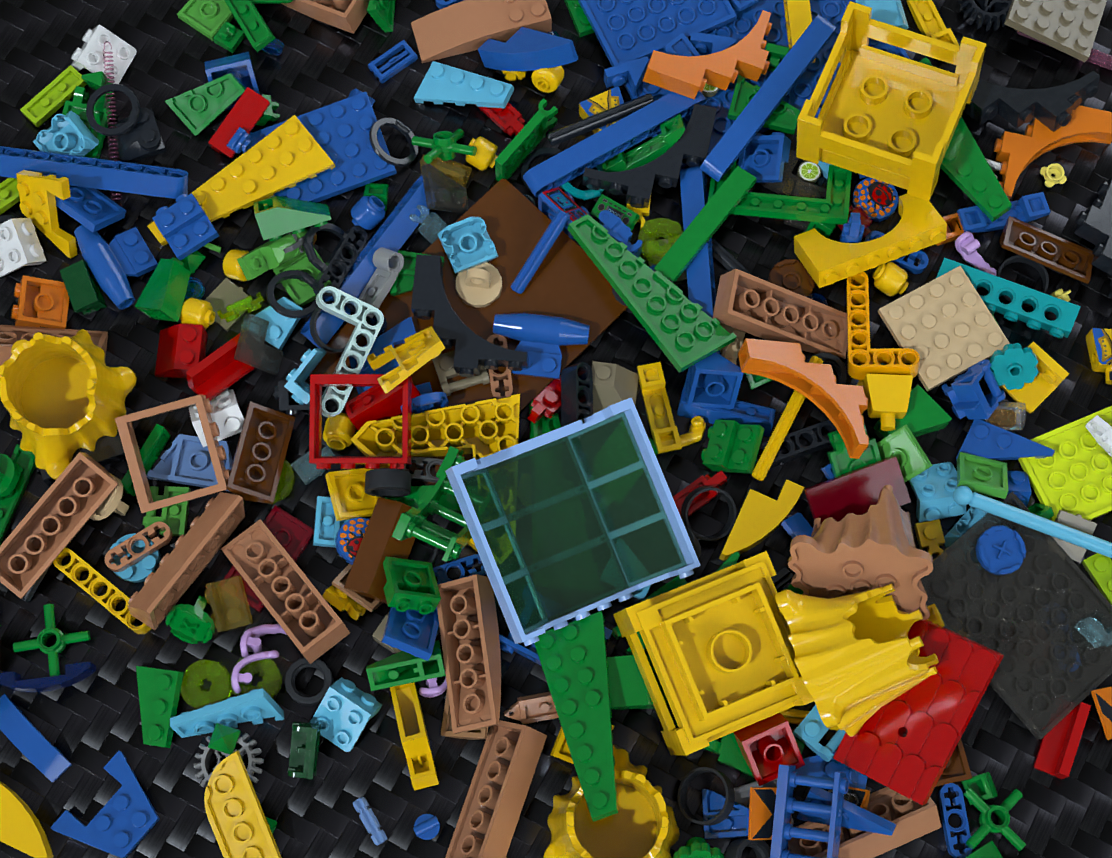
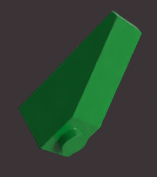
[366,640,446,691]

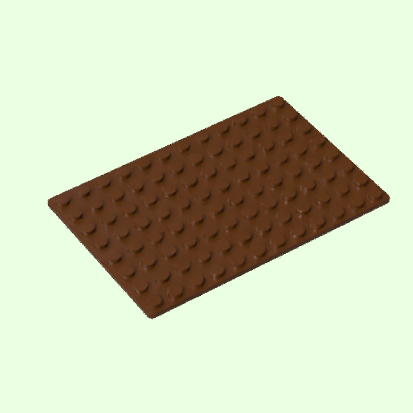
[311,179,628,486]

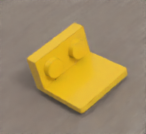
[1000,341,1069,413]

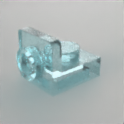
[1074,616,1112,648]

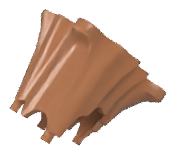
[788,485,933,620]

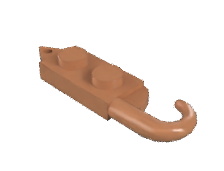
[504,692,559,725]

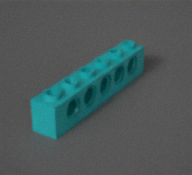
[936,257,1081,338]

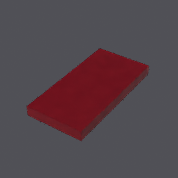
[804,456,911,524]
[219,505,314,613]

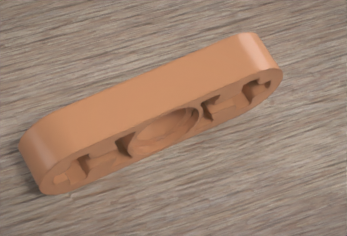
[487,334,513,399]
[105,522,172,572]

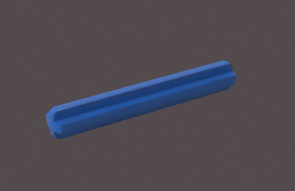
[511,210,570,294]

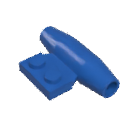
[74,225,158,309]
[493,313,590,379]

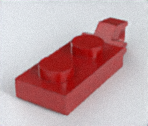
[475,102,525,136]
[527,375,561,424]
[673,470,727,517]

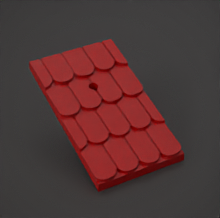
[833,619,1004,805]

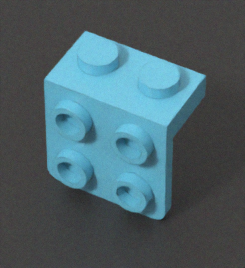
[284,348,327,405]
[909,462,966,523]
[310,677,382,752]

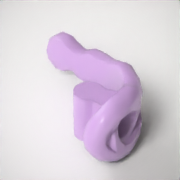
[955,231,997,276]
[240,624,287,658]
[231,650,279,694]
[419,677,447,698]

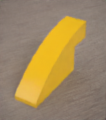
[719,479,804,561]
[390,682,439,791]
[0,781,54,858]

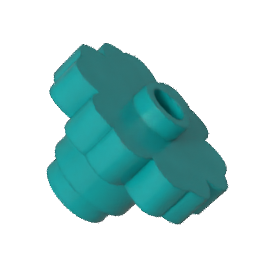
[989,343,1038,390]

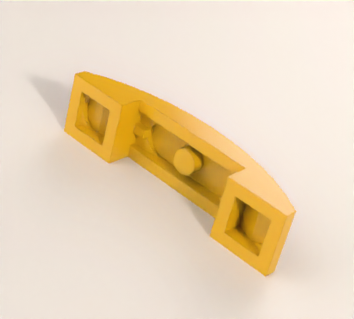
[906,0,959,46]
[637,362,682,454]

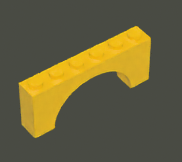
[794,194,947,288]

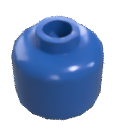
[351,195,385,230]

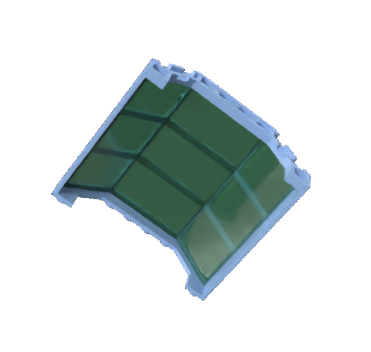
[445,397,701,646]

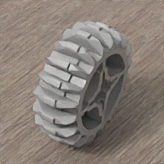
[194,729,264,788]

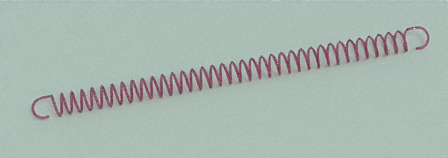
[103,41,121,206]

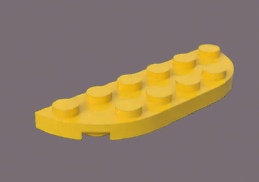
[204,750,282,858]

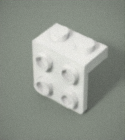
[71,24,137,84]
[0,218,46,278]
[189,389,244,447]

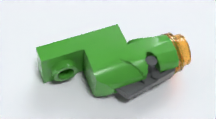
[237,227,317,281]

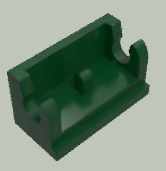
[60,260,107,315]
[288,721,321,779]

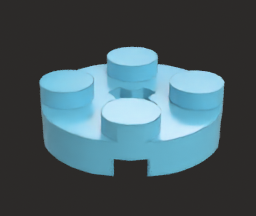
[110,533,160,583]

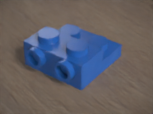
[738,132,791,183]
[152,193,219,261]

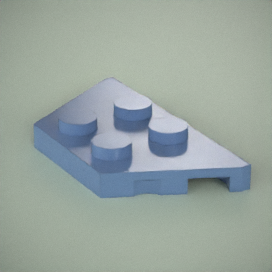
[147,434,233,492]

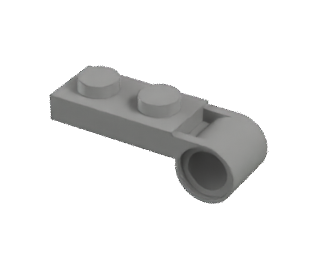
[358,247,404,319]

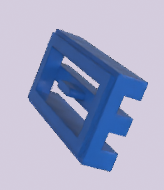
[368,40,418,84]

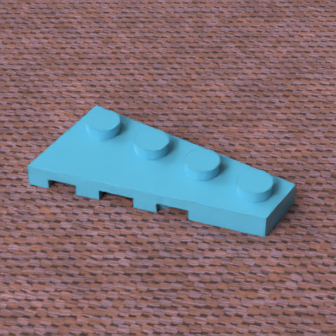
[414,61,514,108]
[170,688,285,738]

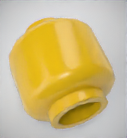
[531,66,564,93]
[465,136,498,171]
[223,249,249,281]
[872,262,909,297]
[179,298,216,330]
[323,413,356,450]

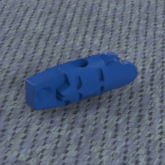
[840,212,864,243]

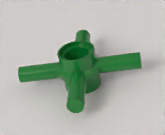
[412,129,477,164]
[13,604,90,679]
[963,787,1026,851]

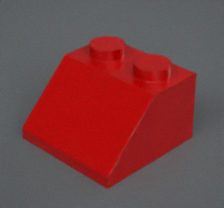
[155,324,208,378]
[733,713,805,786]

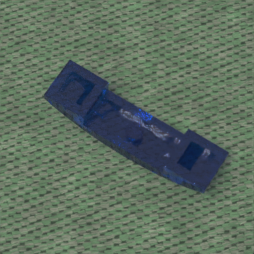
[0,662,96,692]

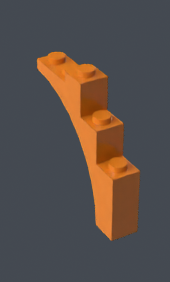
[643,10,772,99]
[994,105,1112,200]
[738,338,869,459]

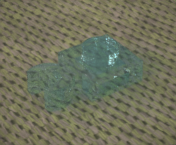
[409,205,448,244]

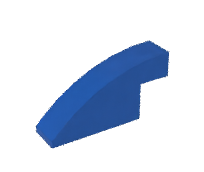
[478,27,578,71]

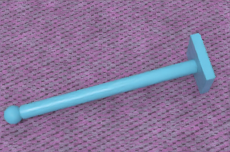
[953,486,1112,558]

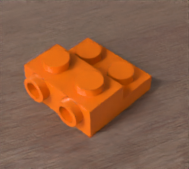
[11,275,69,329]

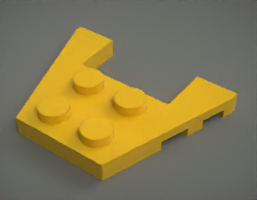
[16,170,78,259]
[367,326,445,394]

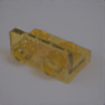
[420,155,472,189]
[205,576,253,632]

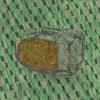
[985,402,1026,430]

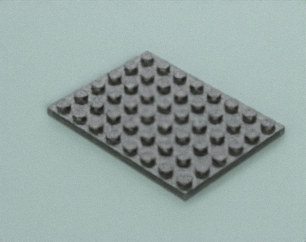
[921,491,1112,740]

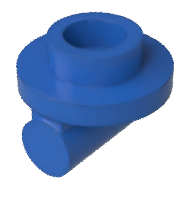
[226,127,252,154]
[413,814,440,840]

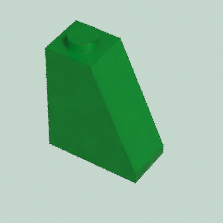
[135,258,191,322]
[873,385,952,440]

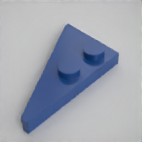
[956,419,1055,461]
[795,751,868,789]
[797,787,896,836]

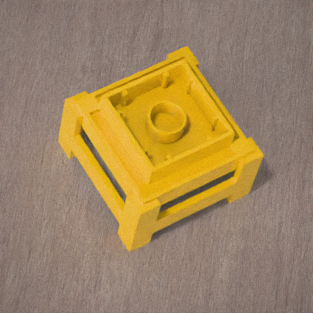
[796,1,986,202]
[613,551,814,756]

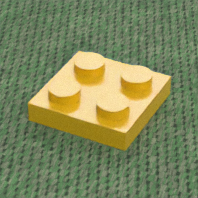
[325,468,381,521]

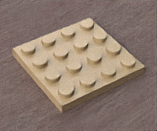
[878,266,1010,391]

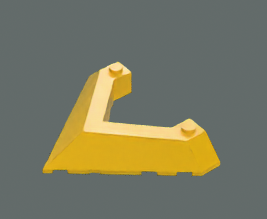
[351,394,520,566]

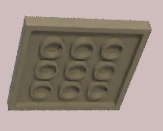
[1004,0,1107,62]

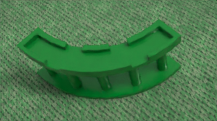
[392,446,508,562]

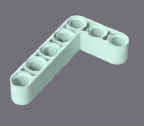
[316,286,384,418]

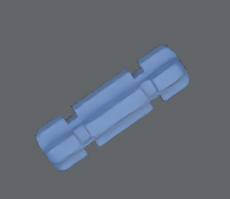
[353,797,387,845]

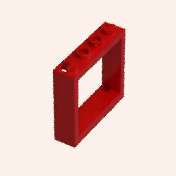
[309,374,412,469]

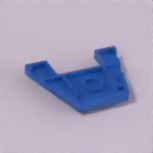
[349,317,433,395]
[50,751,160,858]

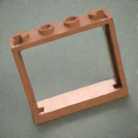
[115,394,230,513]

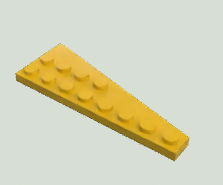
[147,115,336,246]

